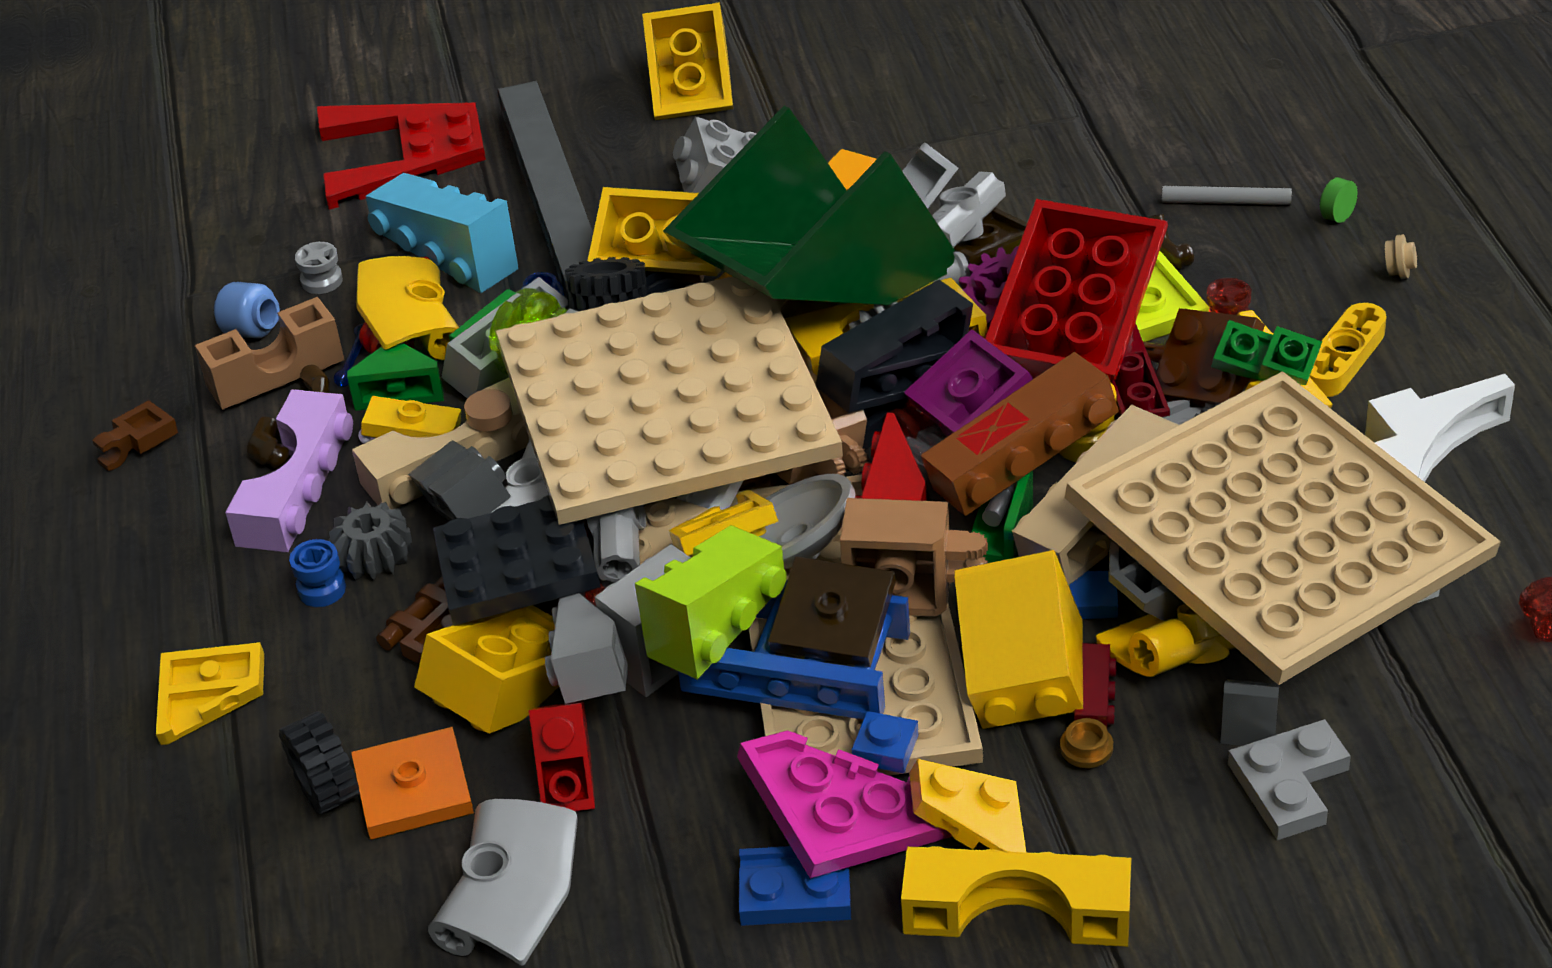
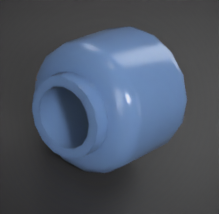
[214,282,280,339]

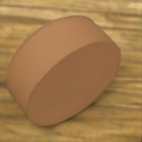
[464,389,513,432]

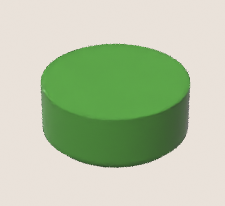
[1320,177,1358,223]

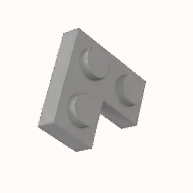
[1228,719,1351,840]

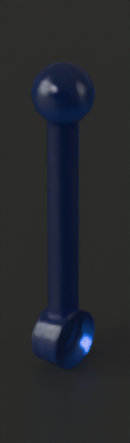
[334,324,364,387]

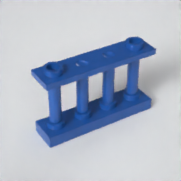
[678,580,911,720]

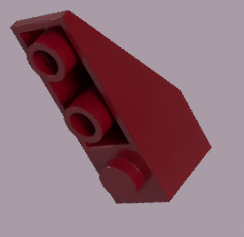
[1110,322,1170,418]

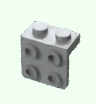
[673,116,757,193]

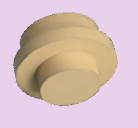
[1385,234,1417,279]

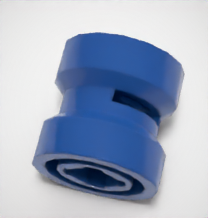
[289,539,346,607]

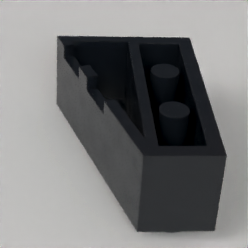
[816,280,973,413]

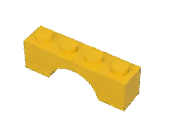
[901,846,1131,947]

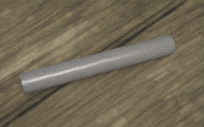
[1162,186,1292,205]

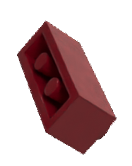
[1074,643,1116,728]

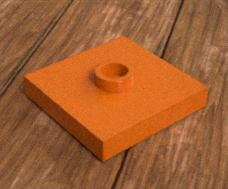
[351,727,474,840]

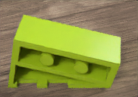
[635,525,787,680]

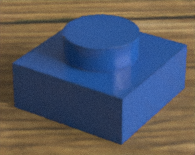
[852,711,919,774]

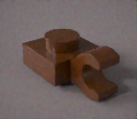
[92,400,178,471]

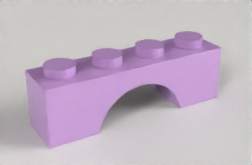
[225,389,353,552]

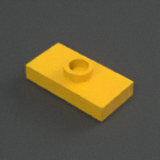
[361,396,461,438]

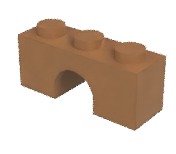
[195,297,344,410]

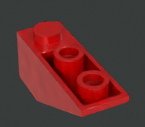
[855,412,926,501]

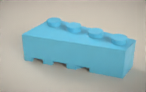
[365,173,519,293]

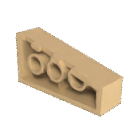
[1012,405,1178,585]

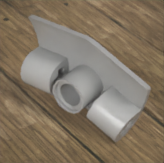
[428,799,578,966]

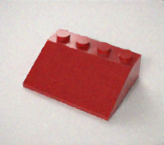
[985,199,1168,381]

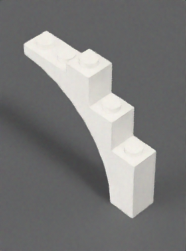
[1365,374,1515,603]

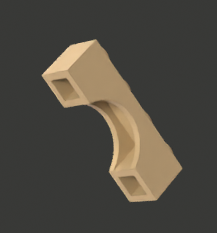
[352,378,530,509]

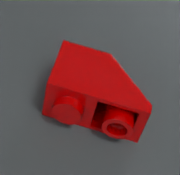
[529,701,596,811]

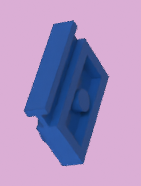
[739,846,851,926]

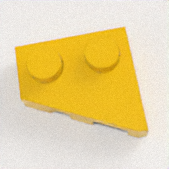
[669,489,778,557]
[156,642,264,745]
[909,759,1026,852]

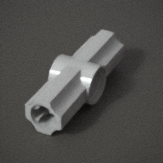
[932,172,1006,248]
[586,505,647,582]

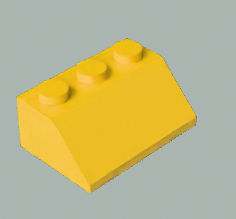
[587,187,721,276]

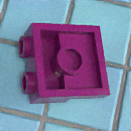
[904,329,1033,437]

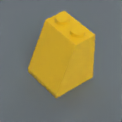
[954,550,1083,729]

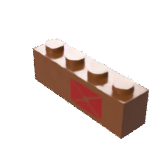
[921,352,1119,516]

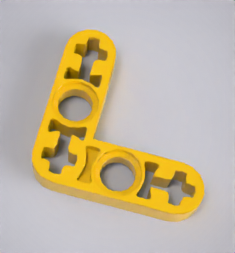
[1272,303,1387,397]

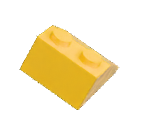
[642,2,733,120]
[414,605,559,734]

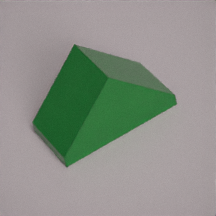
[347,343,444,411]

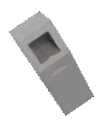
[545,593,628,704]

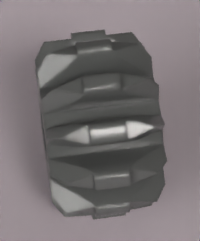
[329,502,412,580]

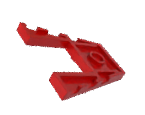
[317,102,486,210]

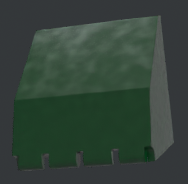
[663,105,955,305]

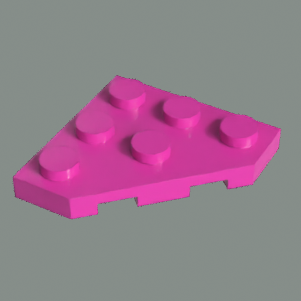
[737,730,952,878]

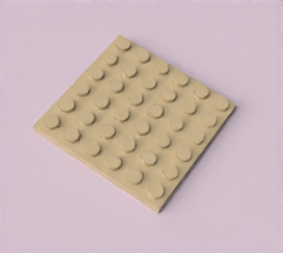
[496,276,843,525]
[1064,371,1501,685]

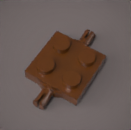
[1143,308,1265,406]

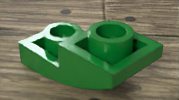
[1211,320,1322,385]

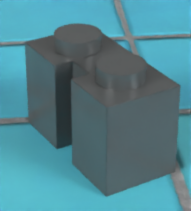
[408,440,511,521]

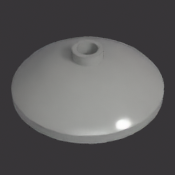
[759,474,855,569]

